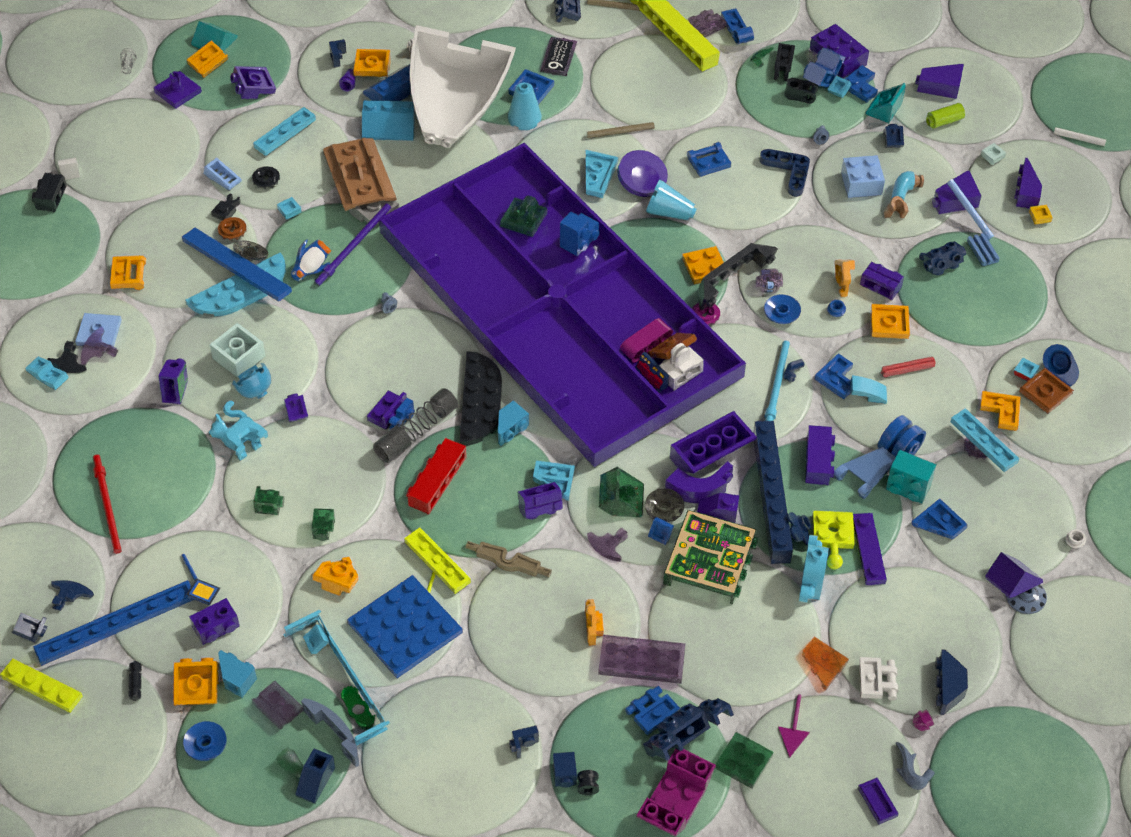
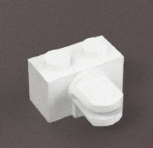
[660,343,703,390]

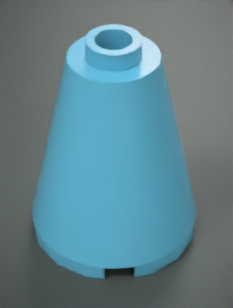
[508,82,542,130]
[646,180,697,220]

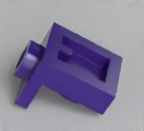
[284,393,308,422]

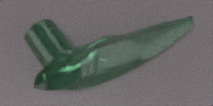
[750,47,774,68]

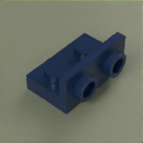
[554,0,581,23]

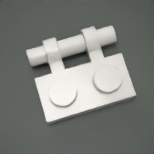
[859,657,898,700]

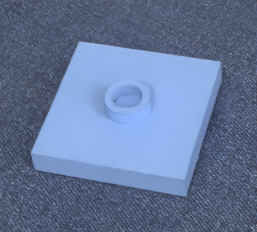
[76,313,122,349]

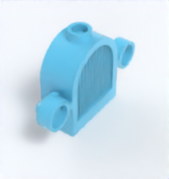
[799,535,829,603]

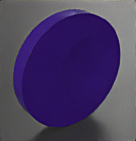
[617,150,668,197]

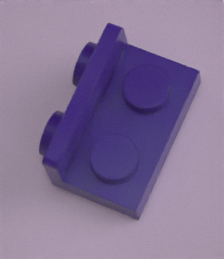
[367,390,407,430]

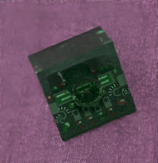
[599,466,644,517]

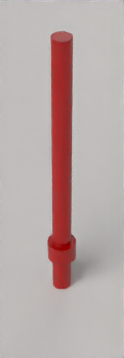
[92,454,122,554]

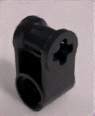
[785,77,818,104]

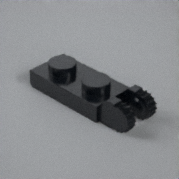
[774,43,795,81]

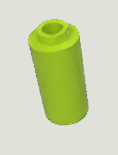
[926,103,965,129]

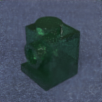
[253,486,285,515]
[311,508,335,541]

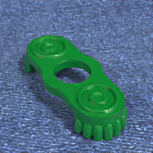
[341,685,375,730]

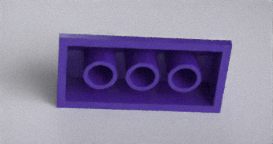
[670,411,757,474]

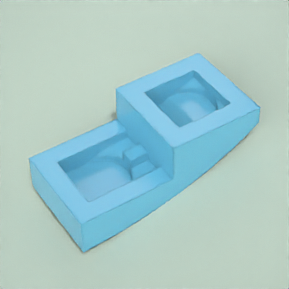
[25,356,69,390]
[850,375,887,404]

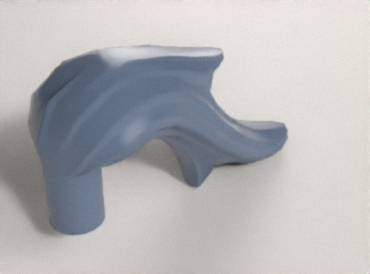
[895,742,935,790]

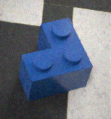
[803,47,845,87]
[560,212,599,256]

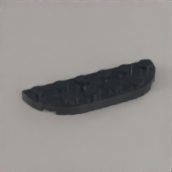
[460,351,502,446]

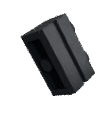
[32,172,67,212]

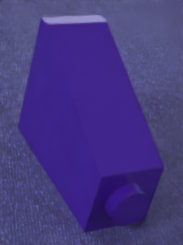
[915,64,964,99]
[932,170,982,214]

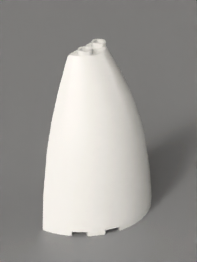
[410,25,516,148]

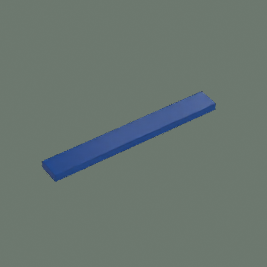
[182,227,292,302]
[33,580,194,666]

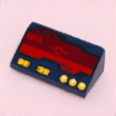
[635,352,669,393]

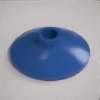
[764,294,801,324]
[183,721,227,761]

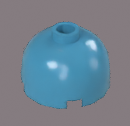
[232,363,272,399]

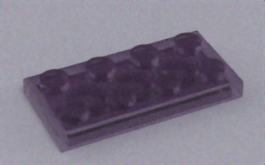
[598,635,686,684]

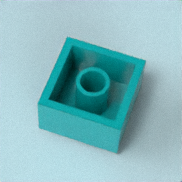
[886,450,937,504]

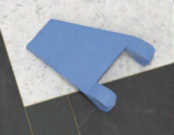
[834,447,896,499]

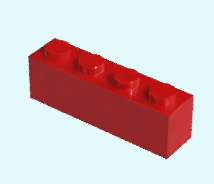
[406,438,467,515]

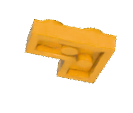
[980,391,1021,431]

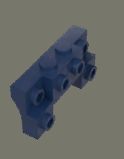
[643,698,734,761]

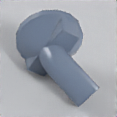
[813,125,829,145]
[381,292,397,314]

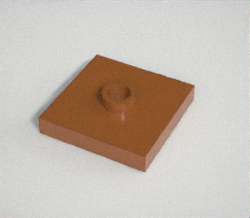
[648,333,697,359]
[1019,368,1074,414]

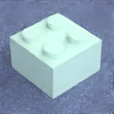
[210,323,266,378]

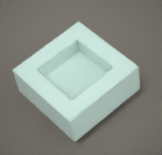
[981,143,1006,165]

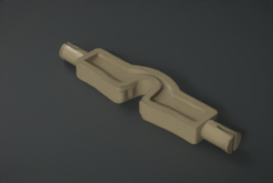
[465,541,552,578]

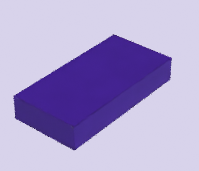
[857,777,899,825]

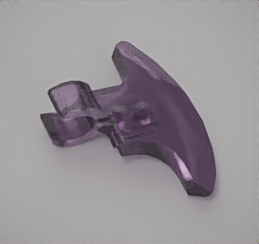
[81,327,118,365]
[587,528,628,562]

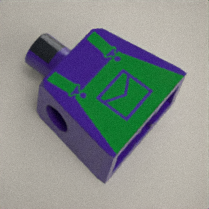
[158,358,188,404]

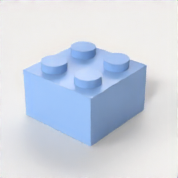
[841,155,885,198]

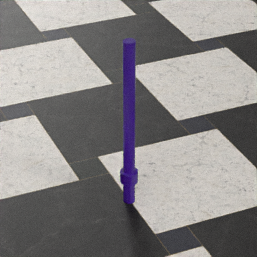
[314,203,391,286]

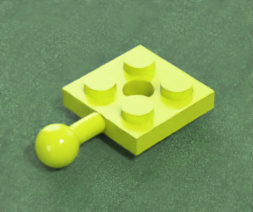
[812,511,855,570]

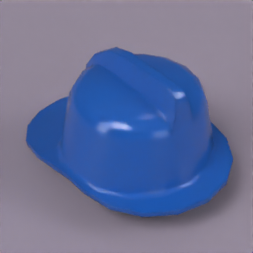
[1043,344,1079,387]

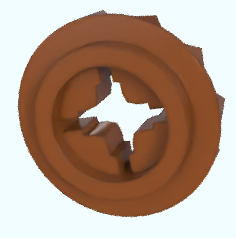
[218,217,247,241]

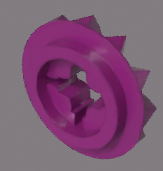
[692,302,720,325]

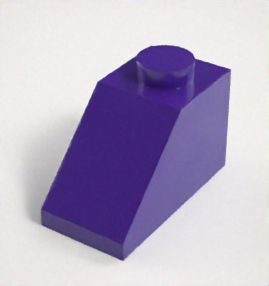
[696,493,739,524]

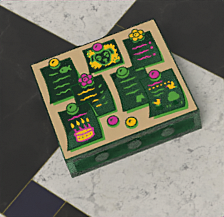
[663,510,759,605]

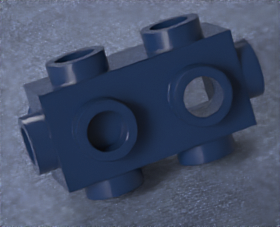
[919,241,966,276]

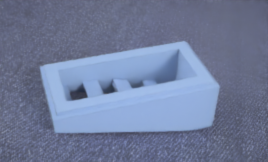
[203,158,242,190]

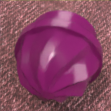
[913,709,935,731]

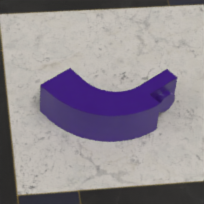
[665,461,733,503]

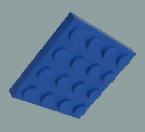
[347,575,463,679]

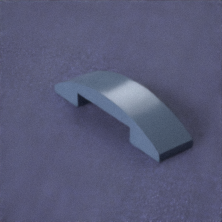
[301,698,359,767]

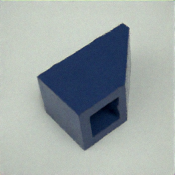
[295,748,335,804]

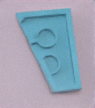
[586,150,619,198]

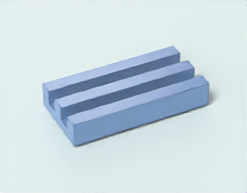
[967,233,1000,267]

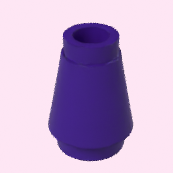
[339,69,356,92]

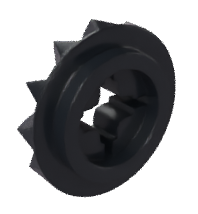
[252,166,280,189]

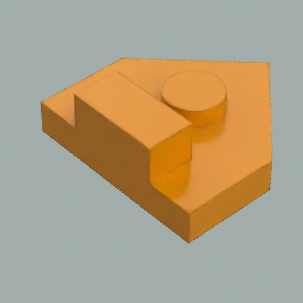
[834,259,855,297]
[313,557,358,596]
[585,599,604,646]

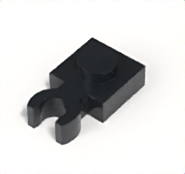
[211,193,241,221]

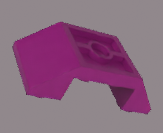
[636,749,716,837]

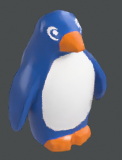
[291,239,331,281]

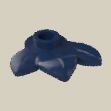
[787,512,811,547]

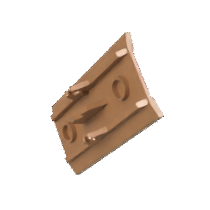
[323,138,397,211]

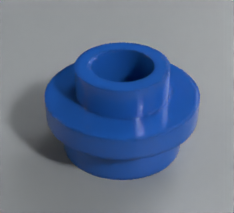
[827,300,846,317]

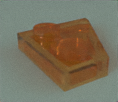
[802,637,849,690]

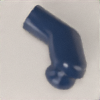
[783,359,805,383]

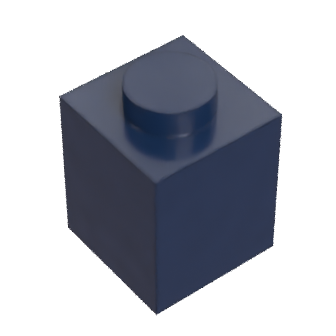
[553,752,577,788]

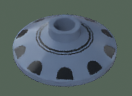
[1006,585,1047,614]

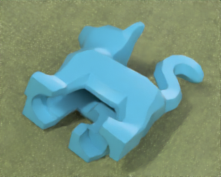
[208,401,268,461]

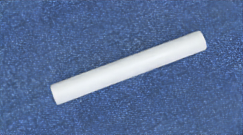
[1054,127,1106,146]

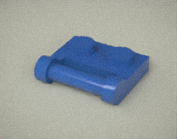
[687,142,731,177]

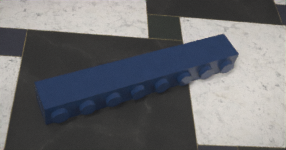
[753,421,793,564]

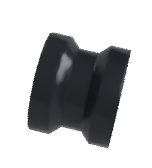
[577,770,599,795]

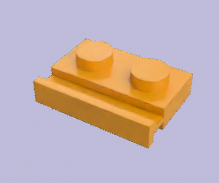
[187,41,228,78]

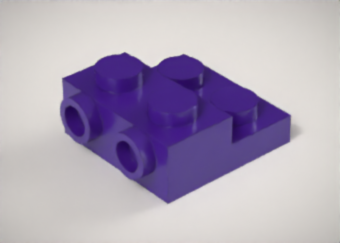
[230,66,276,99]

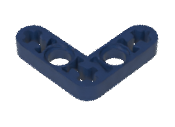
[760,149,810,197]

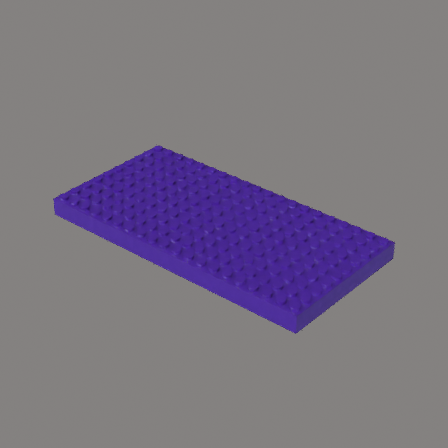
[379,142,746,467]

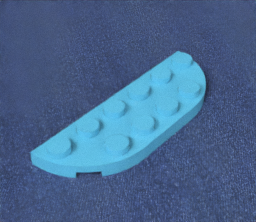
[185,252,286,316]

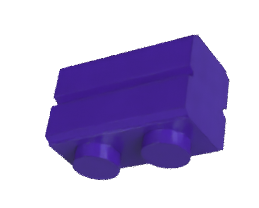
[860,261,904,300]
[517,482,563,519]

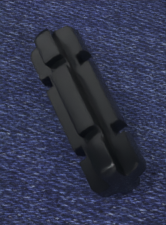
[128,661,142,701]

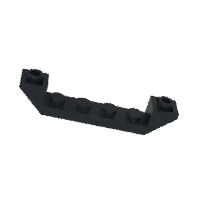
[698,243,778,311]

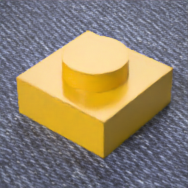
[1029,205,1053,225]

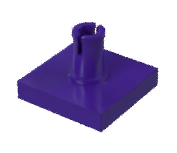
[153,71,202,109]

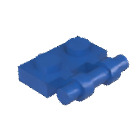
[625,686,680,735]

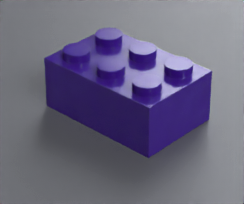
[809,23,869,79]

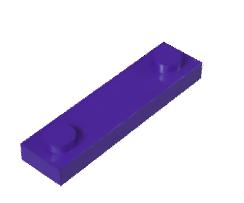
[853,513,887,585]

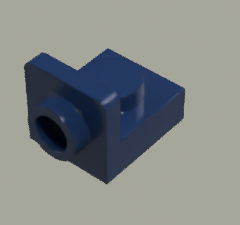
[329,39,346,67]
[883,124,904,148]
[509,725,539,759]

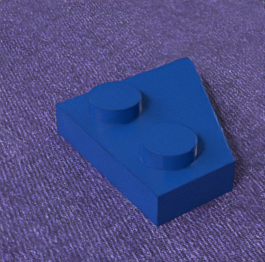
[912,498,968,540]

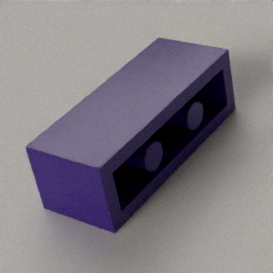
[805,425,835,485]

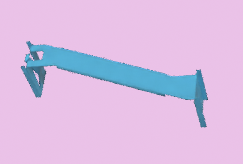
[283,610,390,746]

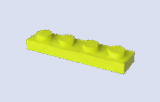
[404,527,471,594]
[0,658,83,713]

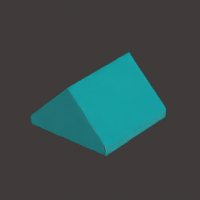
[191,21,238,52]
[865,83,906,123]

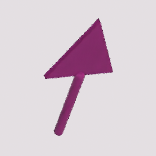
[778,694,810,758]

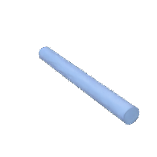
[947,179,994,240]

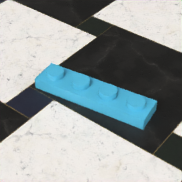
[253,107,316,156]
[950,408,1020,472]

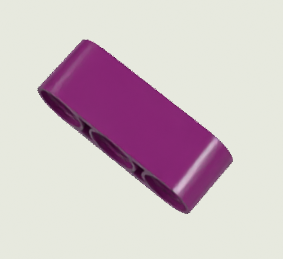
[620,318,673,362]

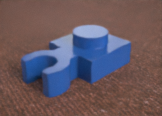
[389,398,415,430]

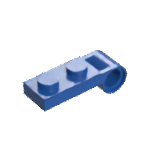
[721,8,754,44]

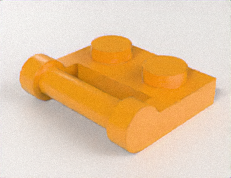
[110,255,146,290]

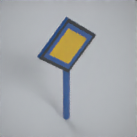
[181,554,220,605]

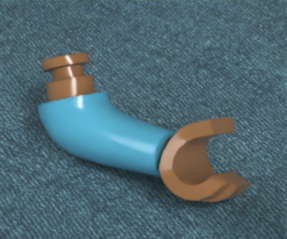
[884,171,924,218]

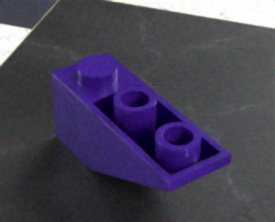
[1014,157,1042,209]

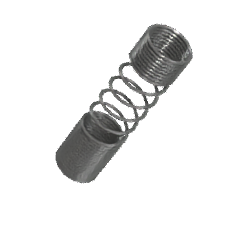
[373,388,458,463]

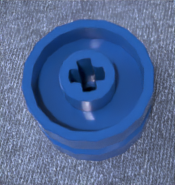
[877,415,926,457]

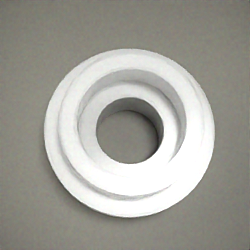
[1066,529,1086,549]

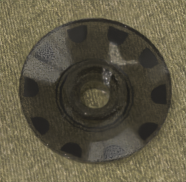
[233,240,268,261]
[645,488,684,522]

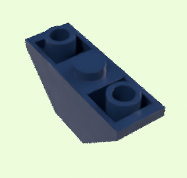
[935,649,968,715]

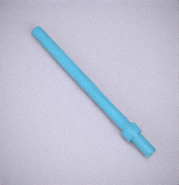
[764,340,790,421]

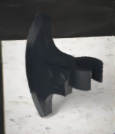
[47,341,87,373]

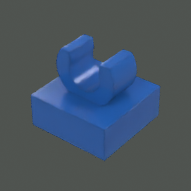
[648,517,674,545]

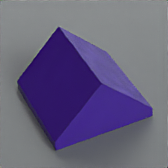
[985,552,1043,598]

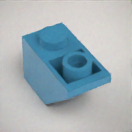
[498,400,529,446]
[218,650,257,698]

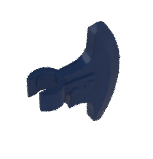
[51,580,94,611]

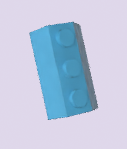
[362,101,416,141]

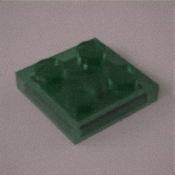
[715,732,774,789]

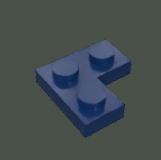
[845,65,878,103]
[814,353,853,400]

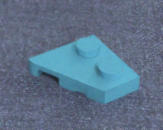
[533,461,575,501]

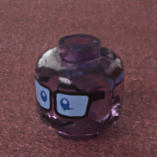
[756,268,783,293]

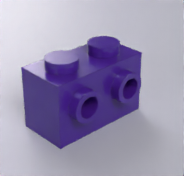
[189,598,240,645]

